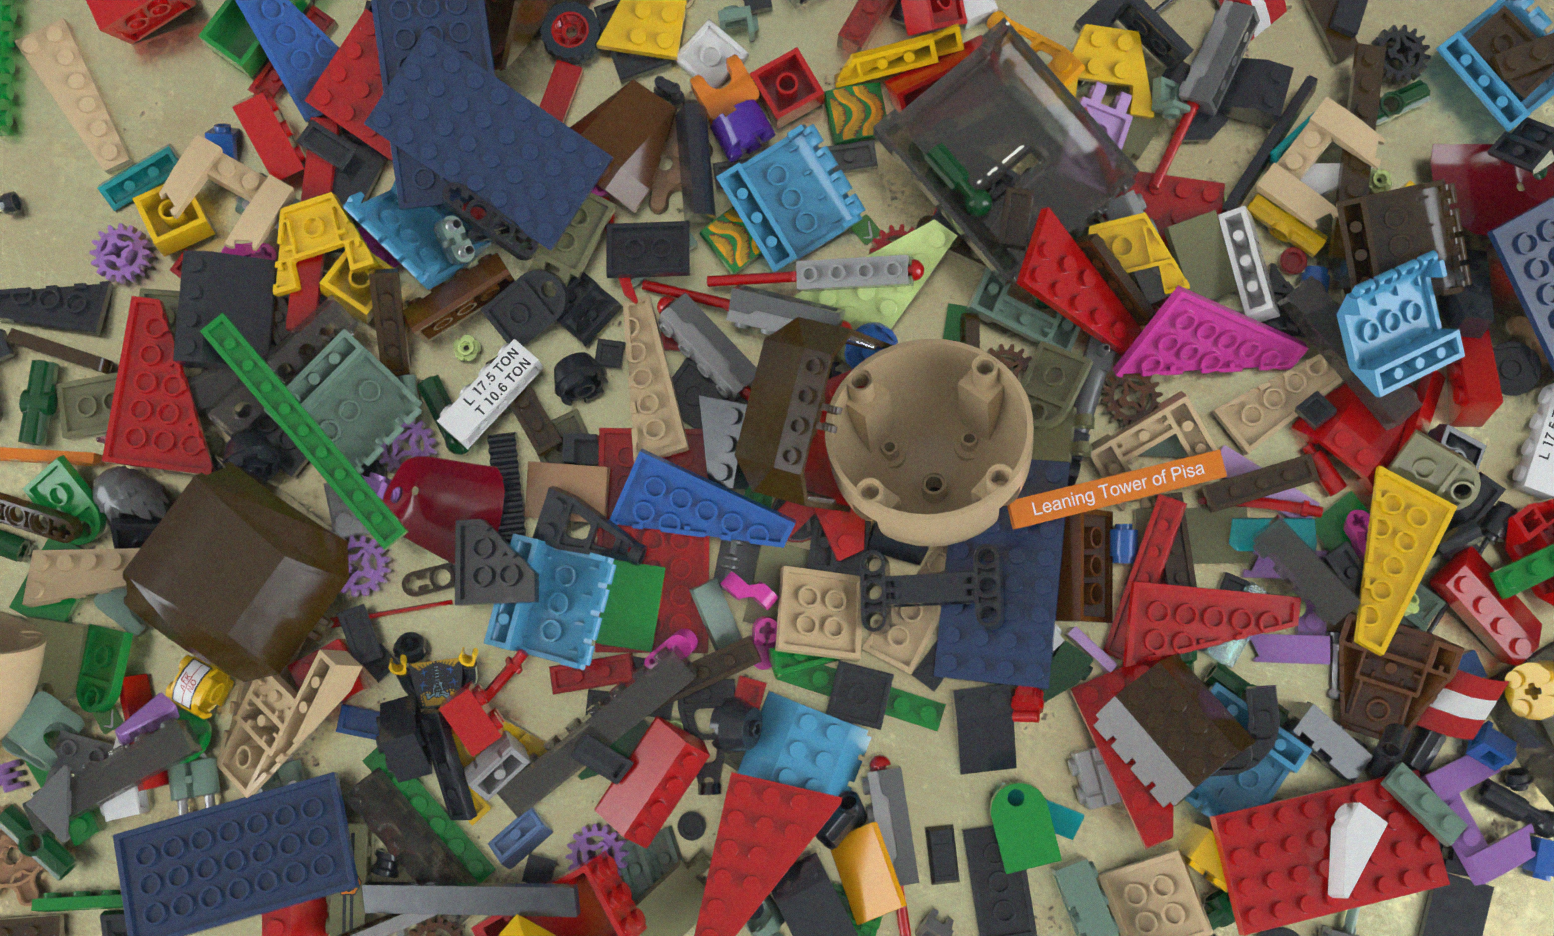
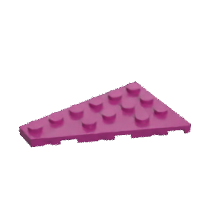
[1113,285,1309,377]

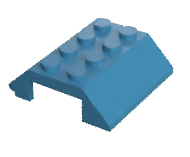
[1436,0,1554,132]
[716,124,866,272]
[342,182,492,290]
[1336,250,1465,397]
[484,533,616,670]
[1185,682,1312,818]
[737,691,871,796]

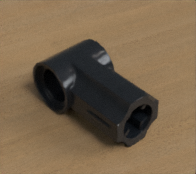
[1367,723,1411,778]
[816,791,867,850]

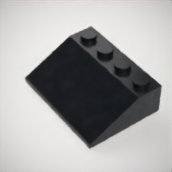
[173,250,277,369]

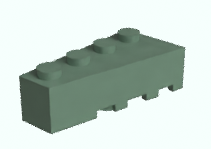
[1050,856,1120,936]

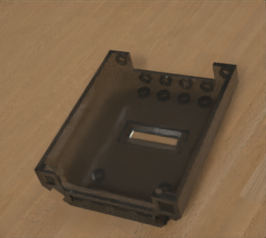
[873,17,1139,286]

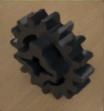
[1371,25,1431,85]

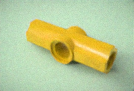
[1246,192,1328,257]

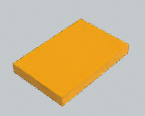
[830,822,907,925]

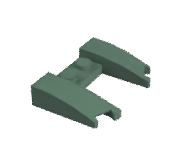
[965,246,1081,352]

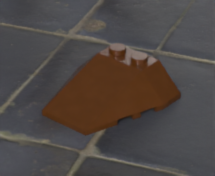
[570,79,677,213]
[1339,612,1465,740]

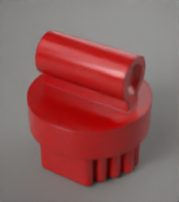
[1011,686,1044,723]

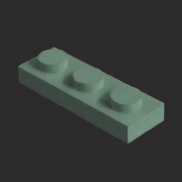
[1380,762,1468,847]

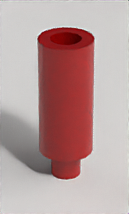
[1302,443,1348,497]

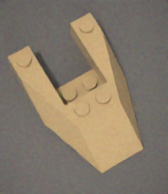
[217,639,363,798]

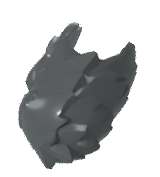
[92,466,170,522]

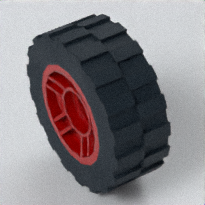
[540,1,602,65]

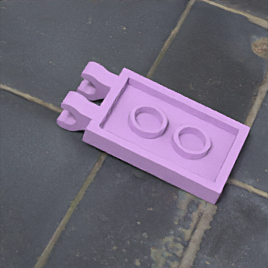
[1054,82,1133,195]

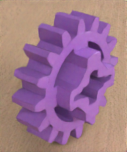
[89,223,154,284]
[379,418,438,473]
[341,536,391,597]
[566,823,629,876]

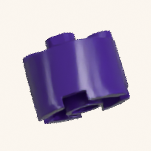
[710,99,776,162]

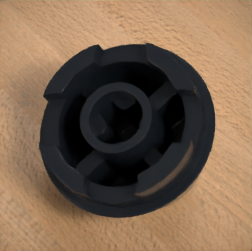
[554,352,608,406]
[222,432,280,481]
[709,696,762,754]

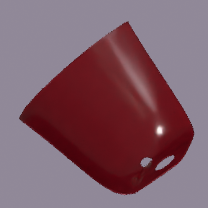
[1430,144,1554,236]
[383,456,505,565]

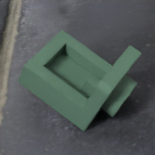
[718,5,759,41]
[1152,76,1190,119]

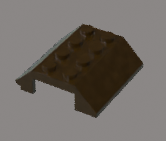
[1336,179,1472,296]
[1093,654,1256,808]

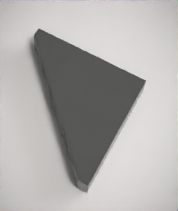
[26,764,73,843]

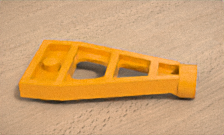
[986,10,1086,108]

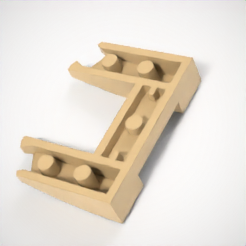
[1257,97,1385,230]
[159,134,296,251]
[1090,391,1218,511]

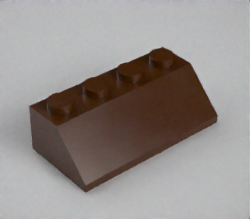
[404,253,515,343]
[1056,509,1113,623]

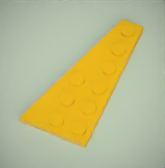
[596,0,687,61]
[1354,465,1458,656]

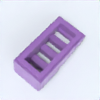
[115,692,180,746]

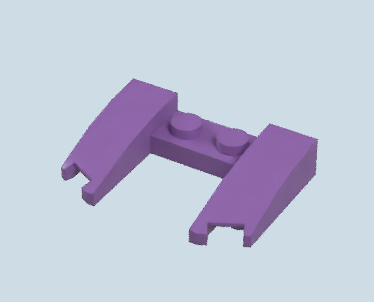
[1241,551,1330,664]
[1420,754,1536,886]

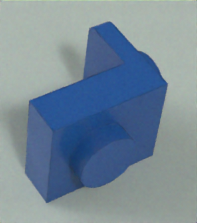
[205,123,240,161]

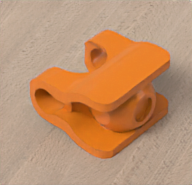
[690,54,760,125]

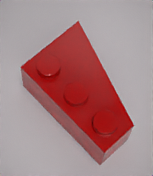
[232,88,306,180]
[1446,328,1504,427]

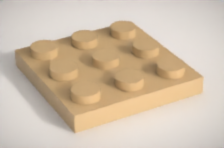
[775,566,862,661]
[1098,848,1213,936]

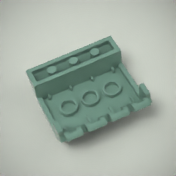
[264,329,423,474]

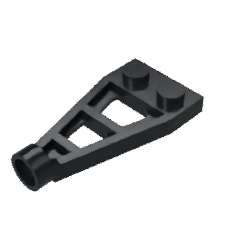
[532,486,648,567]
[678,679,735,795]

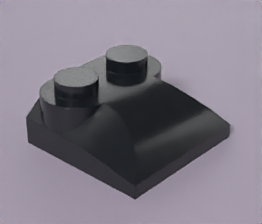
[1427,424,1487,494]

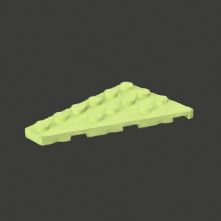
[792,219,957,363]

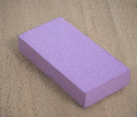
[1063,627,1117,673]

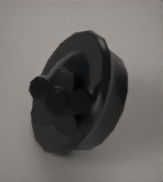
[393,632,429,664]

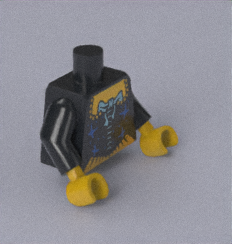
[389,647,479,710]

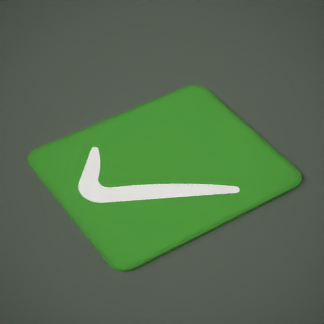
[851,214,880,245]
[93,706,123,734]

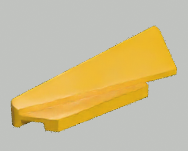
[834,23,964,88]

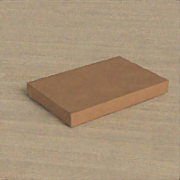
[525,461,610,522]

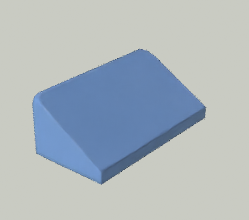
[488,806,553,869]

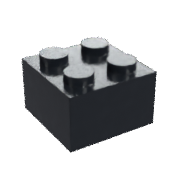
[376,694,432,783]

